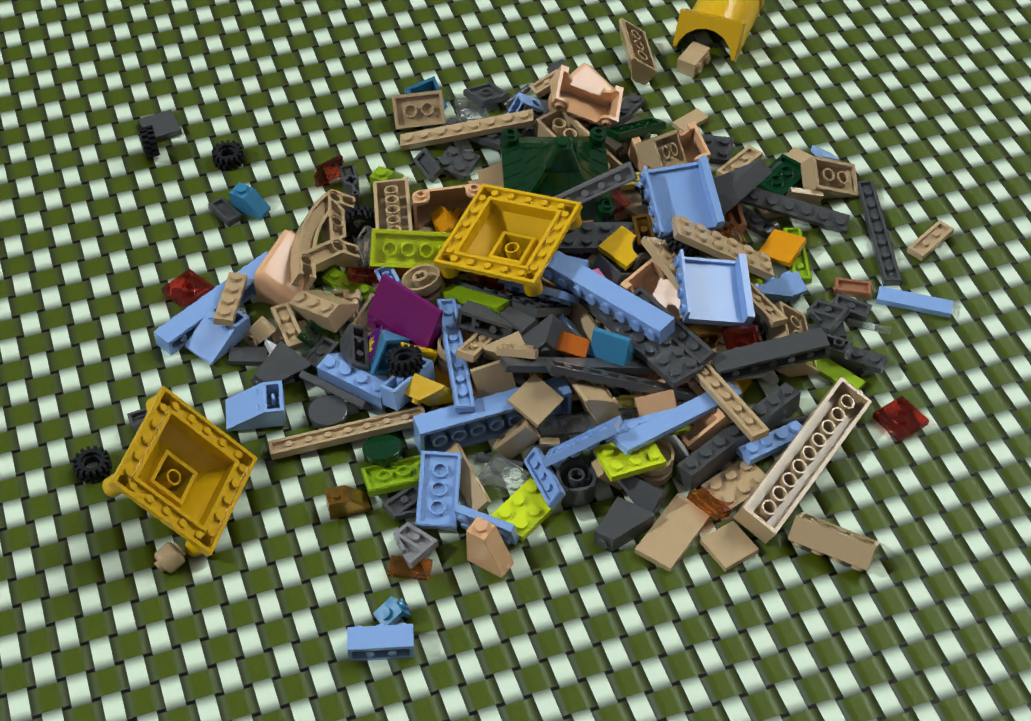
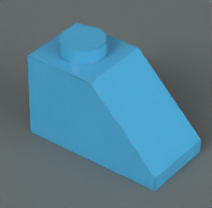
[229,182,271,220]

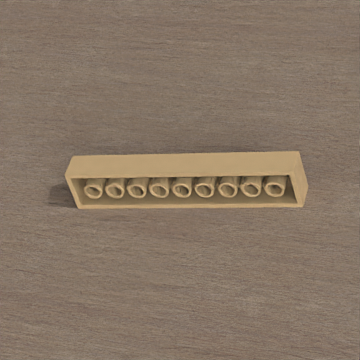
[733,377,872,544]

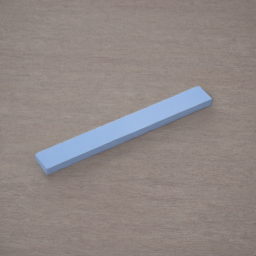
[437,299,476,413]
[613,381,742,455]

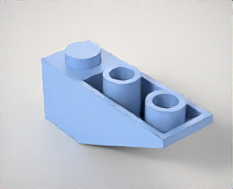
[754,270,807,302]

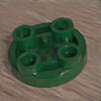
[362,435,403,468]

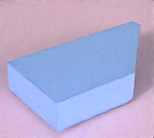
[811,145,838,161]

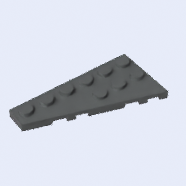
[451,278,572,320]

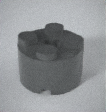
[556,458,597,506]

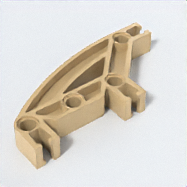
[290,189,360,290]

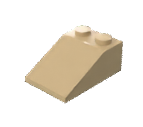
[800,156,859,199]

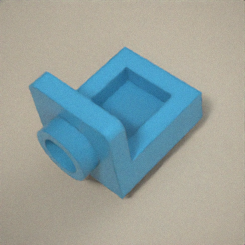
[373,596,412,625]

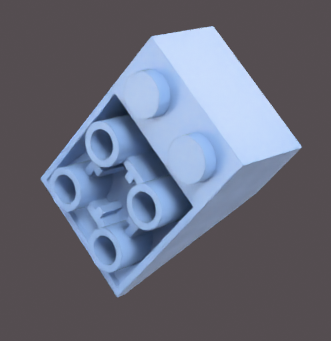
[184,302,251,365]
[225,380,286,432]

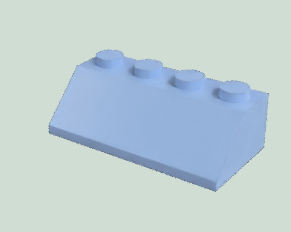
[317,353,390,412]

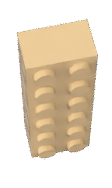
[533,109,623,171]
[373,178,413,230]

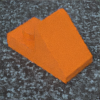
[556,331,590,358]

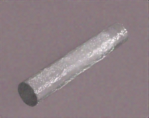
[846,318,892,335]

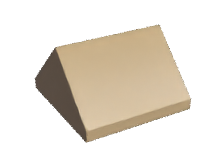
[492,417,541,459]

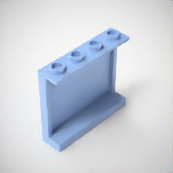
[639,155,725,239]
[674,249,755,327]

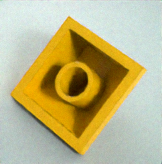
[404,373,453,406]

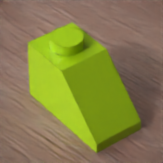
[369,166,404,193]

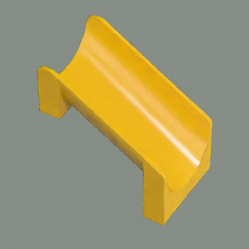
[673,0,764,62]

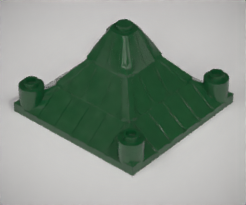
[500,127,616,222]

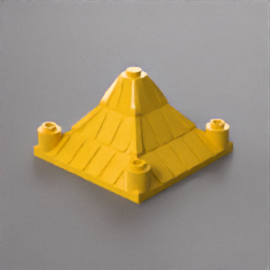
[433,183,583,297]
[102,386,258,557]

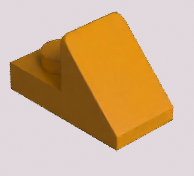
[431,206,461,232]

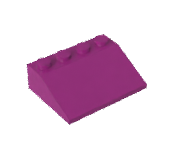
[367,274,443,350]

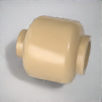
[154,542,186,573]

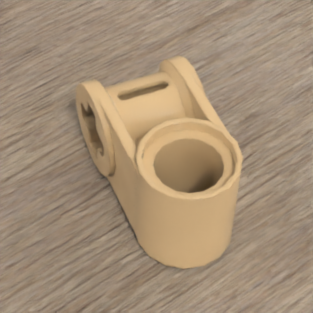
[244,315,276,347]

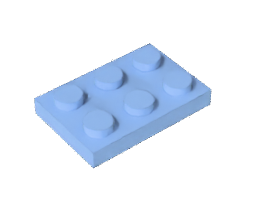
[453,503,519,546]

